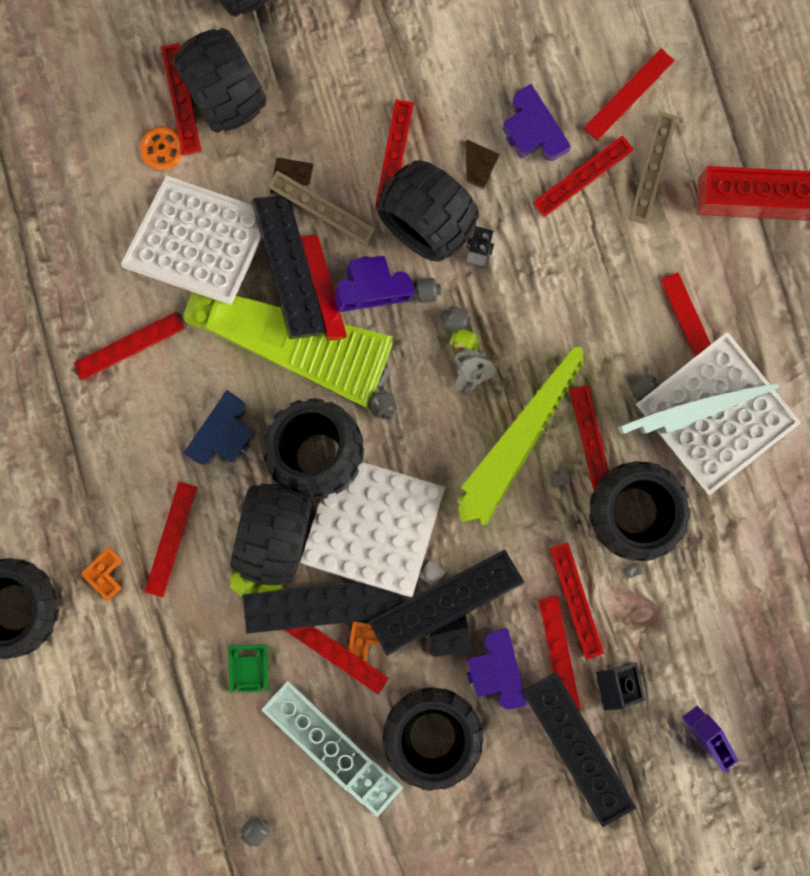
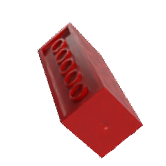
[697,166,810,221]

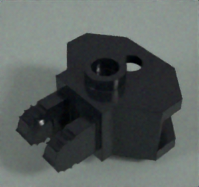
[466,226,494,268]

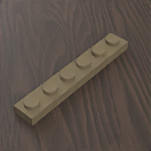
[629,111,678,225]
[268,171,376,245]

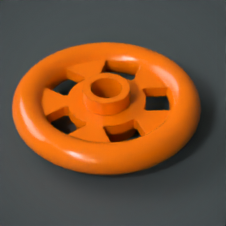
[140,126,183,170]

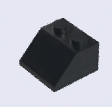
[430,615,471,657]
[596,662,646,711]

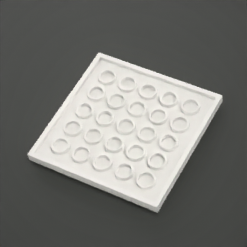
[121,176,262,305]
[635,332,801,495]
[300,454,445,598]

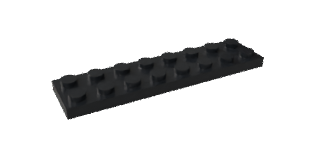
[251,196,326,340]
[368,549,524,656]
[242,582,400,634]
[522,671,636,827]

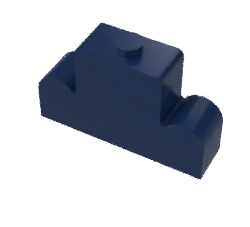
[183,390,255,465]

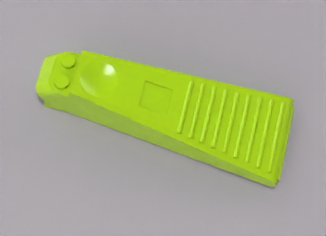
[183,292,393,409]
[457,346,584,525]

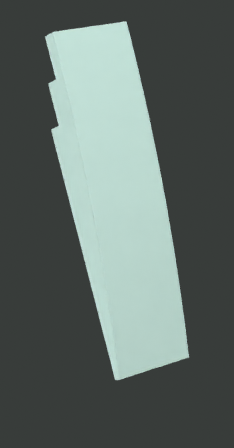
[618,384,779,434]
[262,681,404,817]

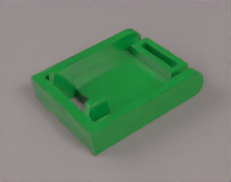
[228,644,269,693]

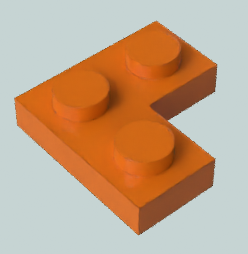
[81,547,123,602]
[349,621,380,662]

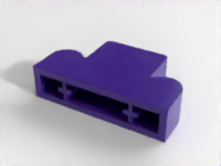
[503,84,571,161]
[334,256,415,313]
[467,628,527,710]
[682,705,739,773]

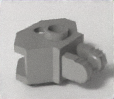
[454,349,496,394]

